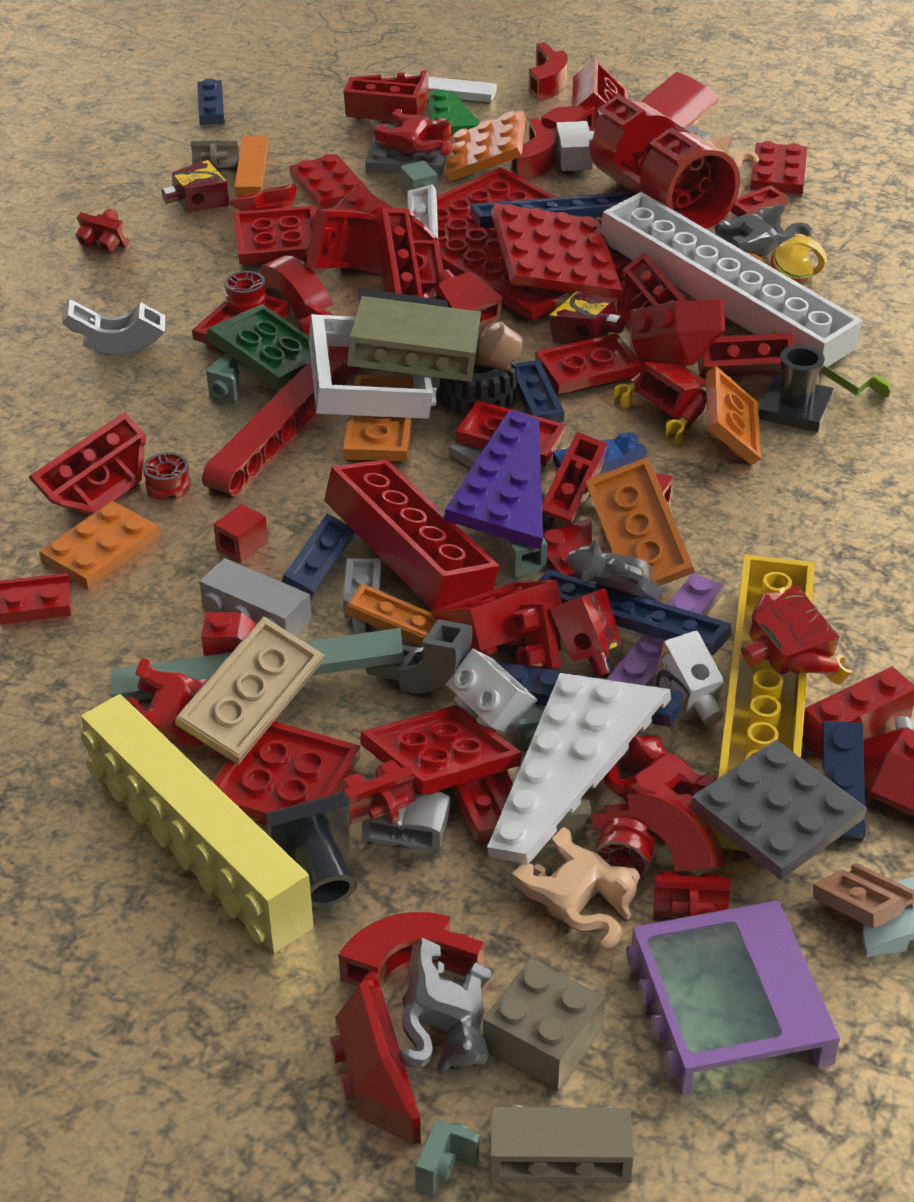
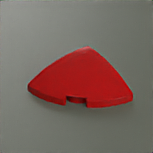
[230,184,297,211]

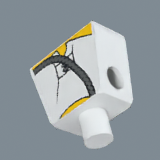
[654,630,724,726]

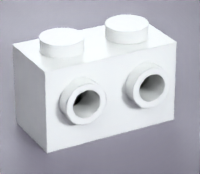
[556,121,594,172]
[446,648,537,736]

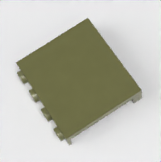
[347,296,481,382]

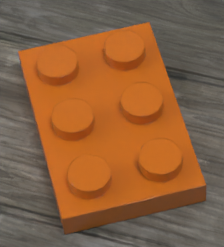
[706,365,761,466]
[39,501,161,589]

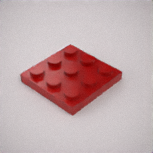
[233,205,316,265]
[360,705,521,795]
[213,721,361,823]

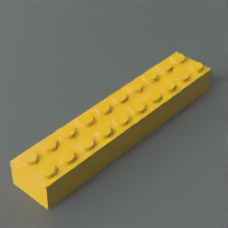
[712,554,815,851]

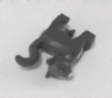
[715,205,813,256]
[566,540,663,602]
[399,938,491,1075]

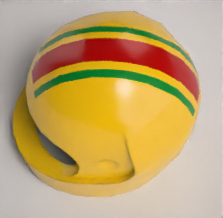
[770,235,827,285]

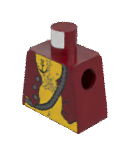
[161,160,230,212]
[549,290,625,343]

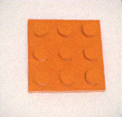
[445,110,526,182]

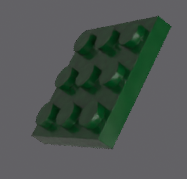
[205,304,311,387]

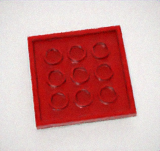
[491,203,623,299]

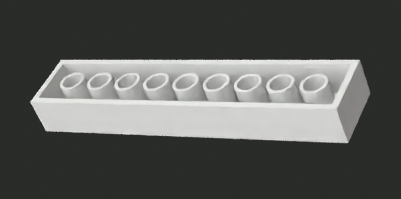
[601,192,863,367]

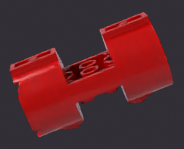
[589,94,740,229]

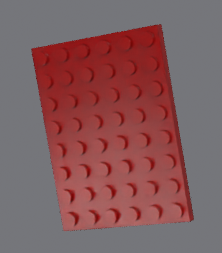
[437,167,633,321]

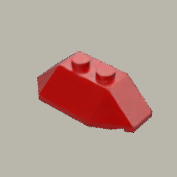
[379,208,444,298]
[617,252,686,326]
[629,300,725,367]
[29,412,147,516]
[864,727,914,816]
[329,971,421,1145]

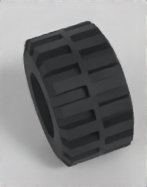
[440,360,517,416]

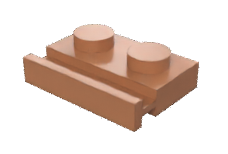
[813,863,914,929]

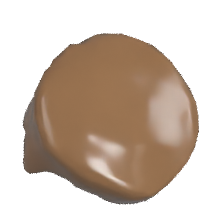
[474,322,523,371]

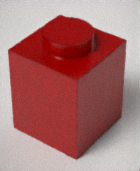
[213,504,268,563]

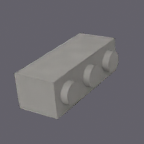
[199,558,312,636]

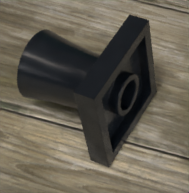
[758,345,834,432]
[266,792,358,908]

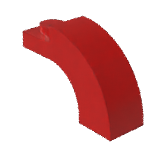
[529,42,568,102]
[511,117,557,180]
[260,256,333,318]
[591,793,726,872]
[338,912,484,988]

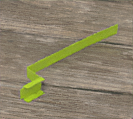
[772,330,892,398]

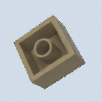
[483,958,605,1091]

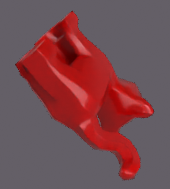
[374,109,452,156]
[128,658,224,759]
[604,734,717,807]

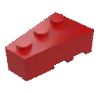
[343,70,429,122]

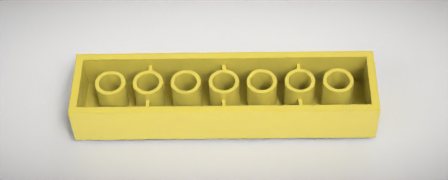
[80,694,314,954]

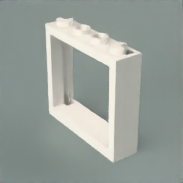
[309,314,437,419]

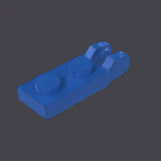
[553,432,647,472]

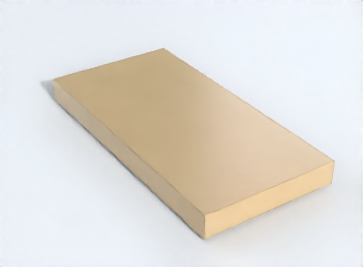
[175,616,325,765]

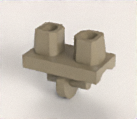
[191,140,239,168]

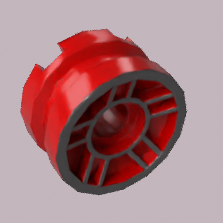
[224,271,267,312]
[143,452,191,501]
[595,818,656,878]

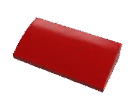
[640,72,719,128]

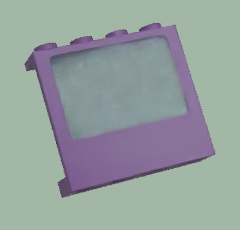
[626,900,840,1095]

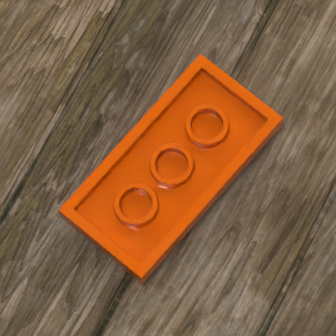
[343,375,414,462]
[585,457,695,595]

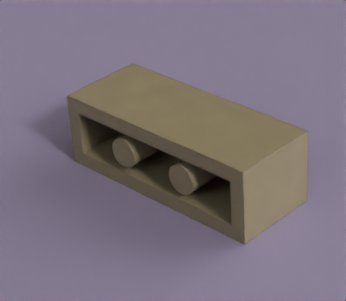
[491,1104,633,1183]

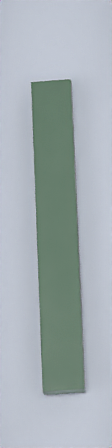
[110,628,404,701]

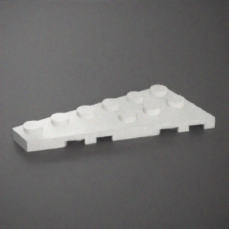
[487,673,671,865]

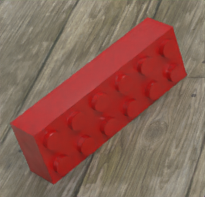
[324,459,500,610]

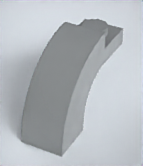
[62,299,165,354]

